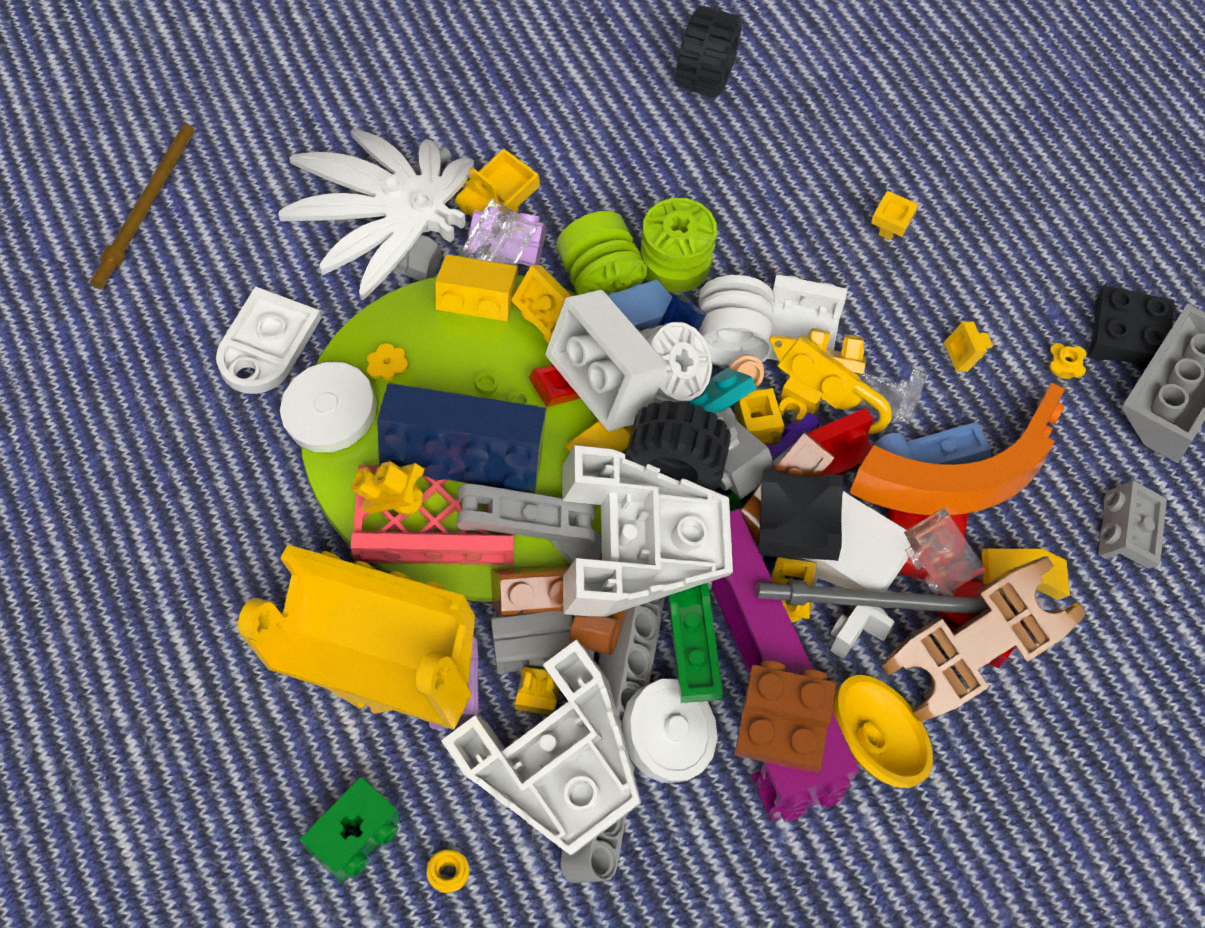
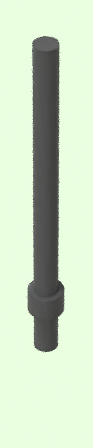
[755,580,987,614]

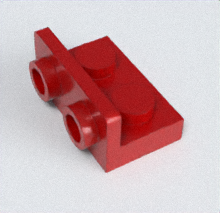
[807,408,874,476]

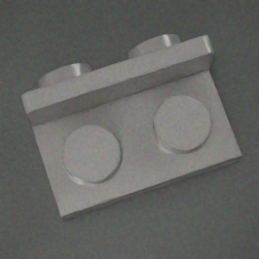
[1098,480,1167,569]

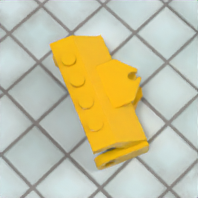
[238,545,475,730]

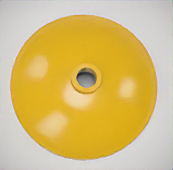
[833,675,933,788]

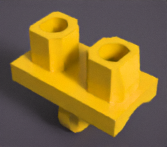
[807,328,867,374]
[351,461,424,515]

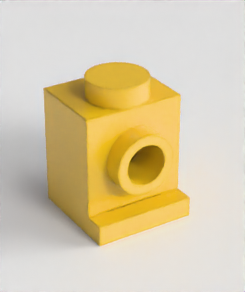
[734,388,784,446]
[771,557,817,622]

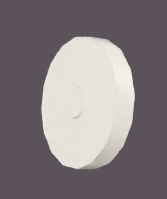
[280,362,377,452]
[622,679,717,783]

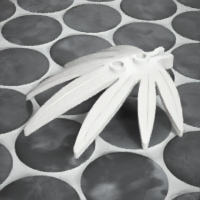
[278,130,474,300]

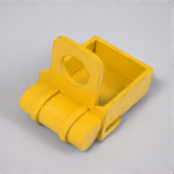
[454,149,540,218]

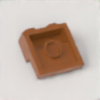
[734,660,837,774]

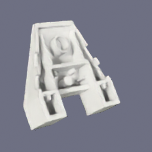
[562,445,733,617]
[441,640,641,855]

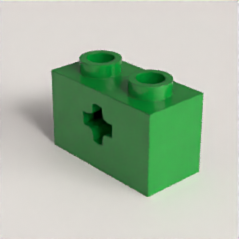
[300,777,400,884]

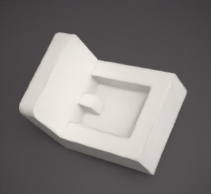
[830,606,894,659]

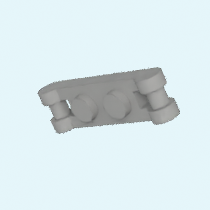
[457,484,595,547]

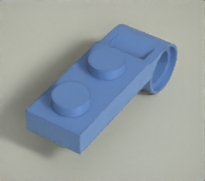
[874,422,992,465]

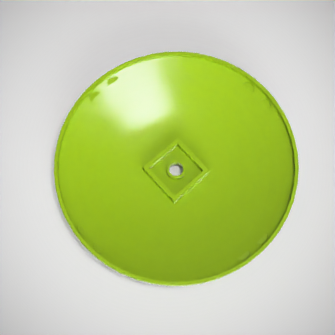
[301,275,626,602]

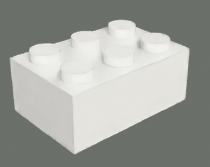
[545,290,669,432]

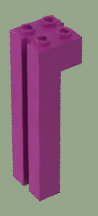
[711,509,859,822]

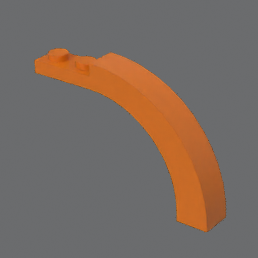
[850,383,1065,515]

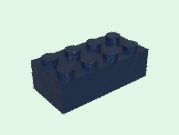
[377,383,546,494]

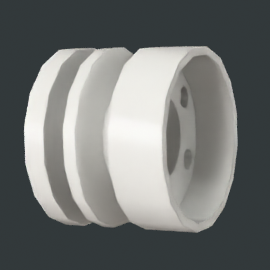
[697,275,774,368]
[639,322,712,403]

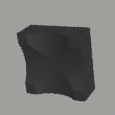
[1089,285,1175,369]
[758,470,843,561]

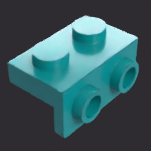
[685,367,756,414]

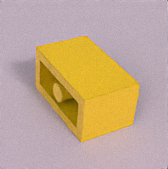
[435,254,518,322]

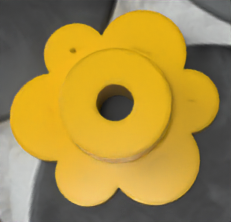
[367,343,409,380]

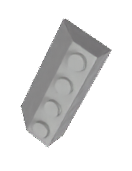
[1121,304,1205,463]

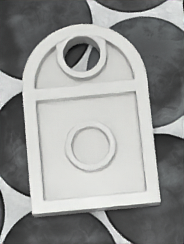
[216,286,321,394]

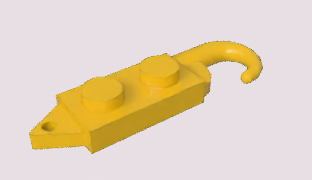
[769,334,892,434]

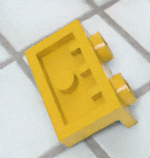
[511,265,571,343]

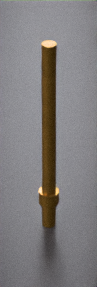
[90,124,195,290]

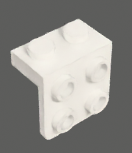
[768,274,847,361]

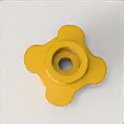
[1049,343,1087,379]

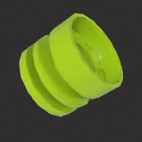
[640,198,717,293]
[556,211,647,295]

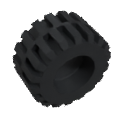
[676,5,741,98]
[625,401,731,491]

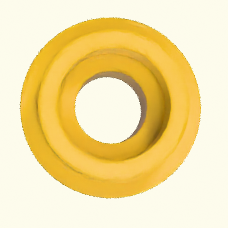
[426,849,469,893]

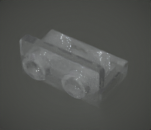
[458,199,537,266]
[904,507,986,597]

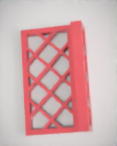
[351,465,514,565]

